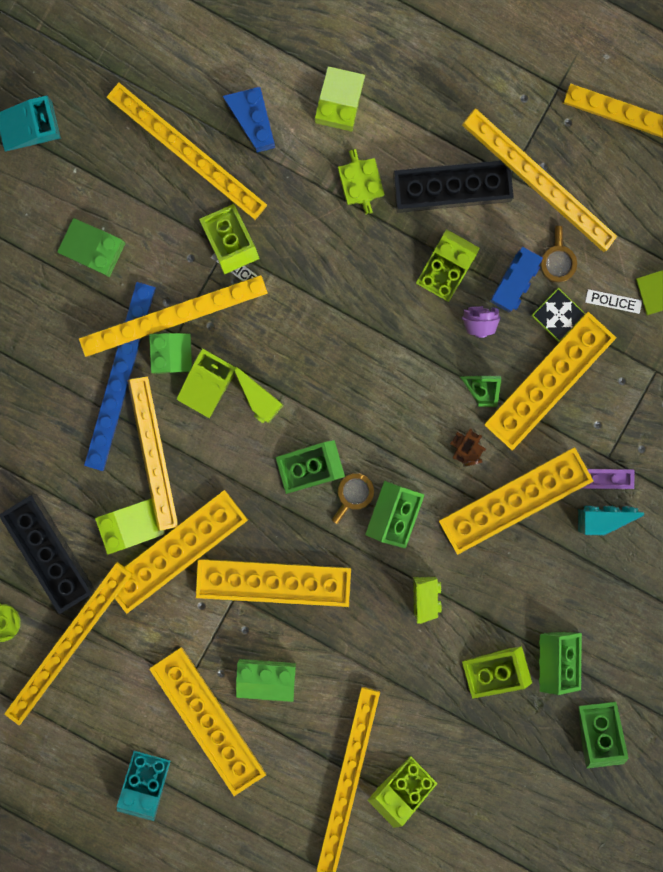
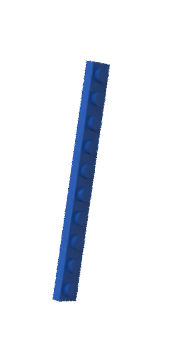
[84,282,156,471]

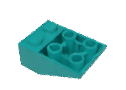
[0,95,61,152]
[578,506,644,535]
[117,751,171,821]

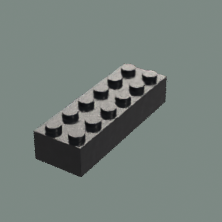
[393,160,514,213]
[0,494,96,614]

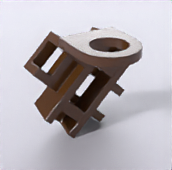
[450,429,486,467]

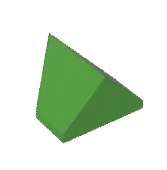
[460,376,501,407]

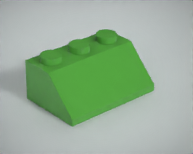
[365,481,424,549]
[539,632,582,695]
[236,659,296,702]

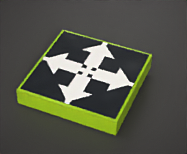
[531,288,585,342]

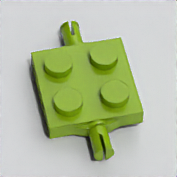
[337,149,384,215]

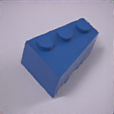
[223,87,275,152]
[489,247,543,313]

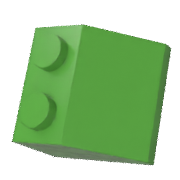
[149,333,192,374]

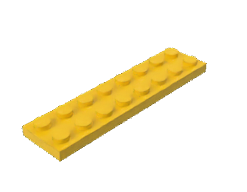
[484,312,617,451]
[439,447,593,555]
[115,490,248,614]
[196,559,351,607]
[149,647,266,796]

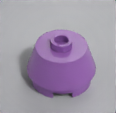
[462,306,501,338]

